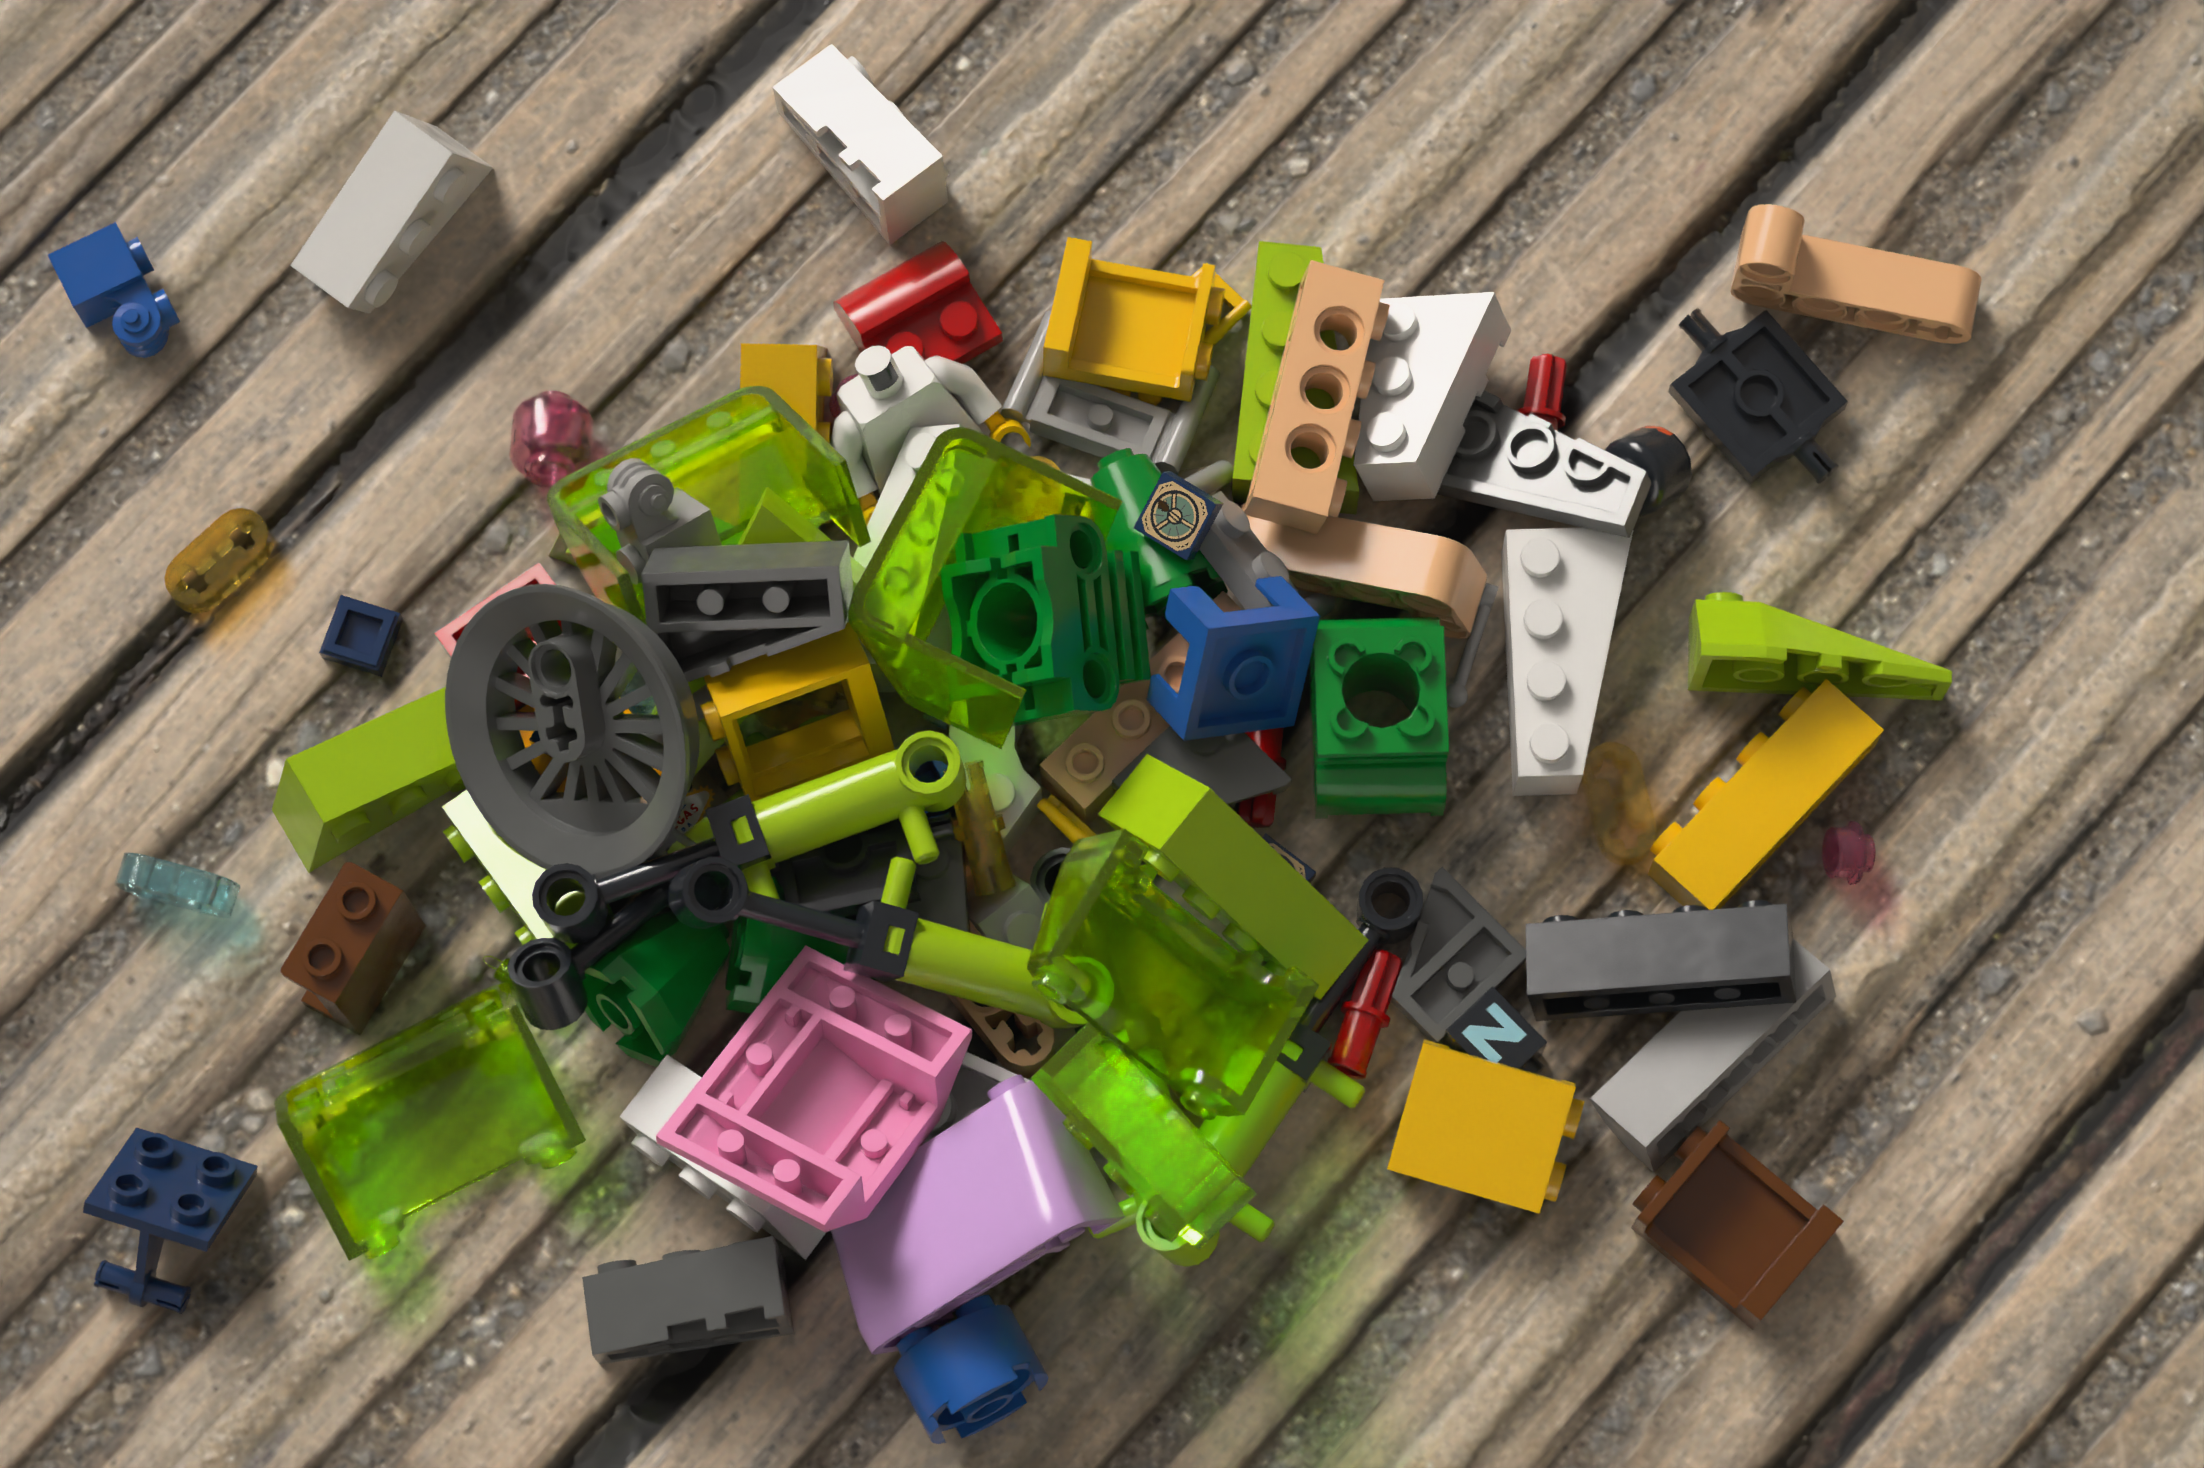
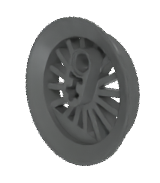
[445,584,700,879]

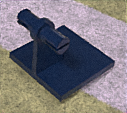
[83,1127,258,1314]

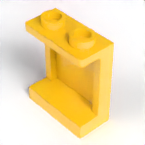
[1043,237,1225,402]
[1387,1039,1584,1214]

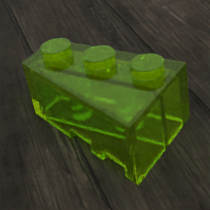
[1030,1022,1257,1250]

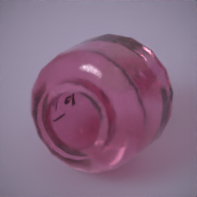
[509,391,593,488]

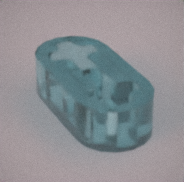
[115,852,241,918]

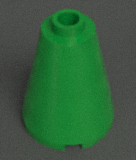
[1090,448,1228,630]

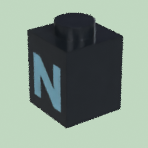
[1442,986,1547,1074]

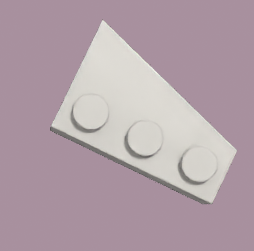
[773,44,949,245]
[290,111,493,314]
[1354,292,1511,501]
[620,1055,826,1260]

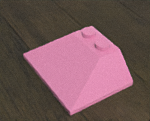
[656,945,972,1232]

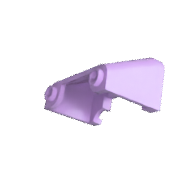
[831,1075,1125,1355]

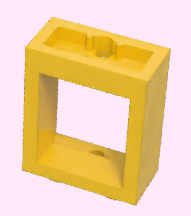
[700,621,895,802]

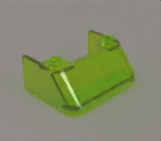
[547,386,871,625]
[848,427,1122,750]

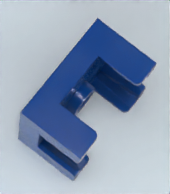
[1146,576,1320,741]

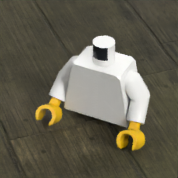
[830,346,1031,536]

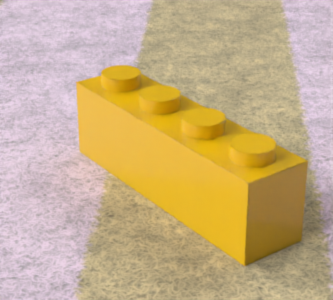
[1648,679,1884,910]

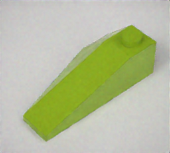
[1688,592,1952,700]

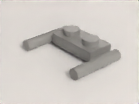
[1001,310,1220,475]
[1184,460,1335,619]

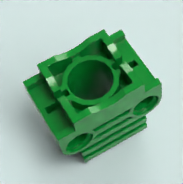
[940,514,1151,728]
[1309,617,1449,819]

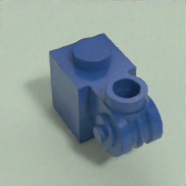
[48,222,180,358]

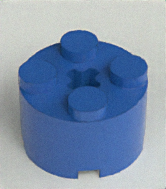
[894,1295,1049,1444]

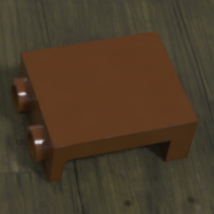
[281,862,426,1036]
[1631,1120,1844,1330]

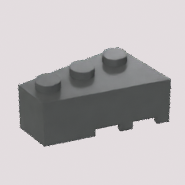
[641,540,854,682]
[582,1236,794,1364]

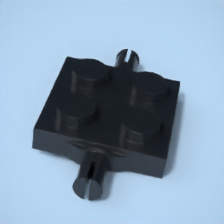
[1668,308,1848,484]
[771,812,956,917]

